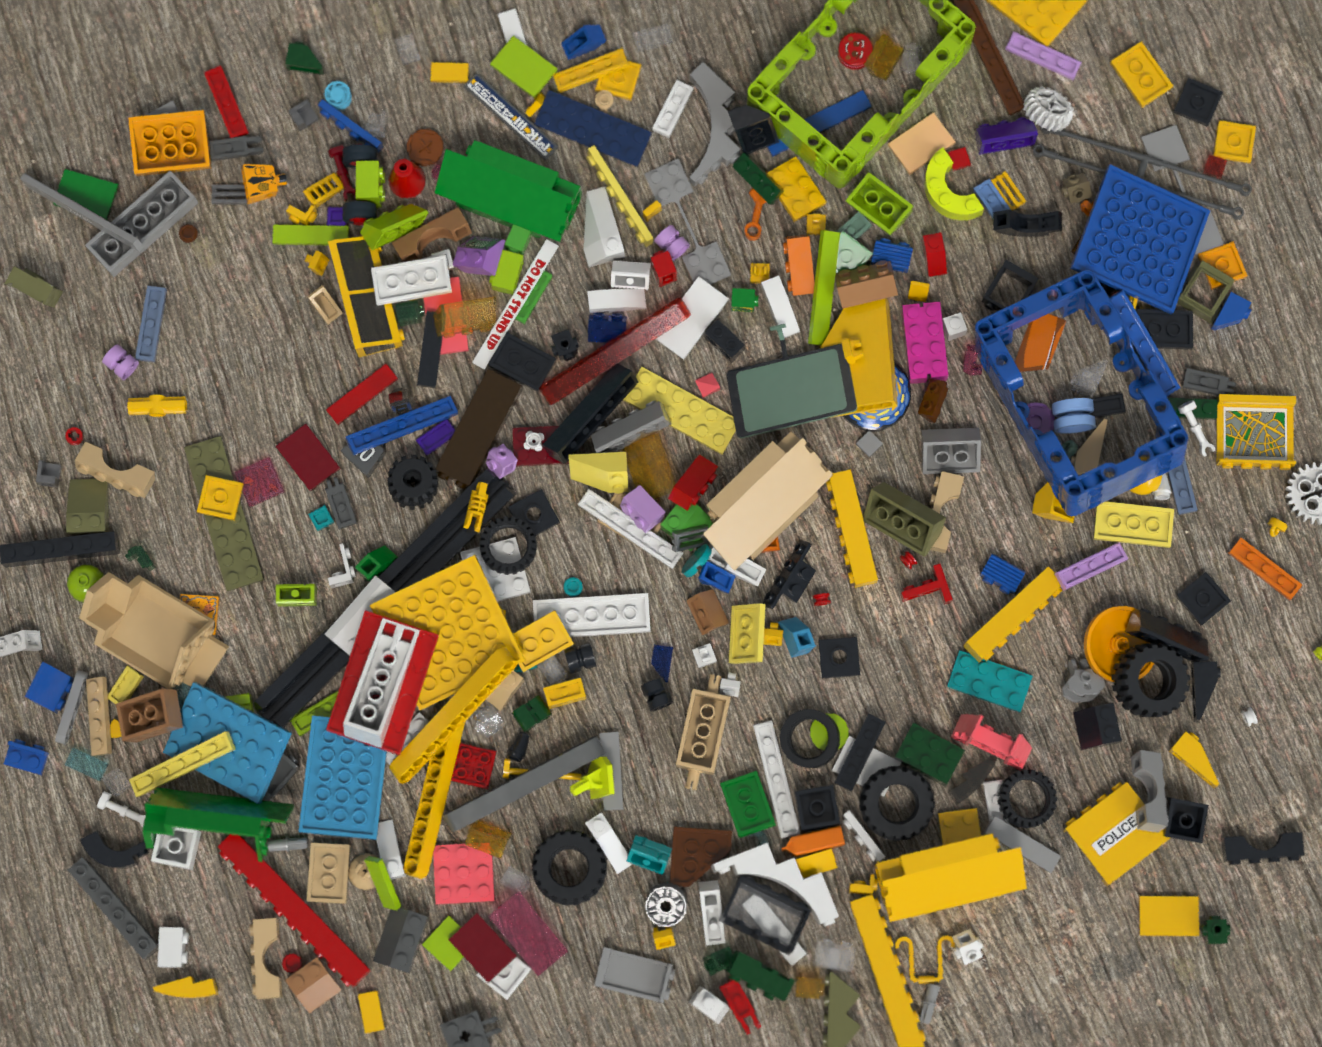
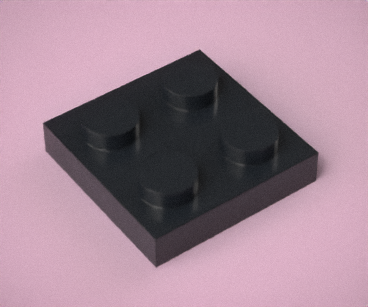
[1173,78,1223,127]
[1176,572,1231,626]

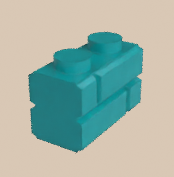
[626,835,672,875]

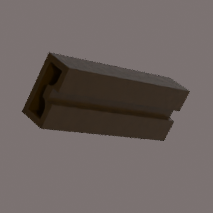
[435,369,523,490]

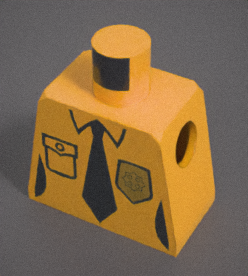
[241,164,287,204]

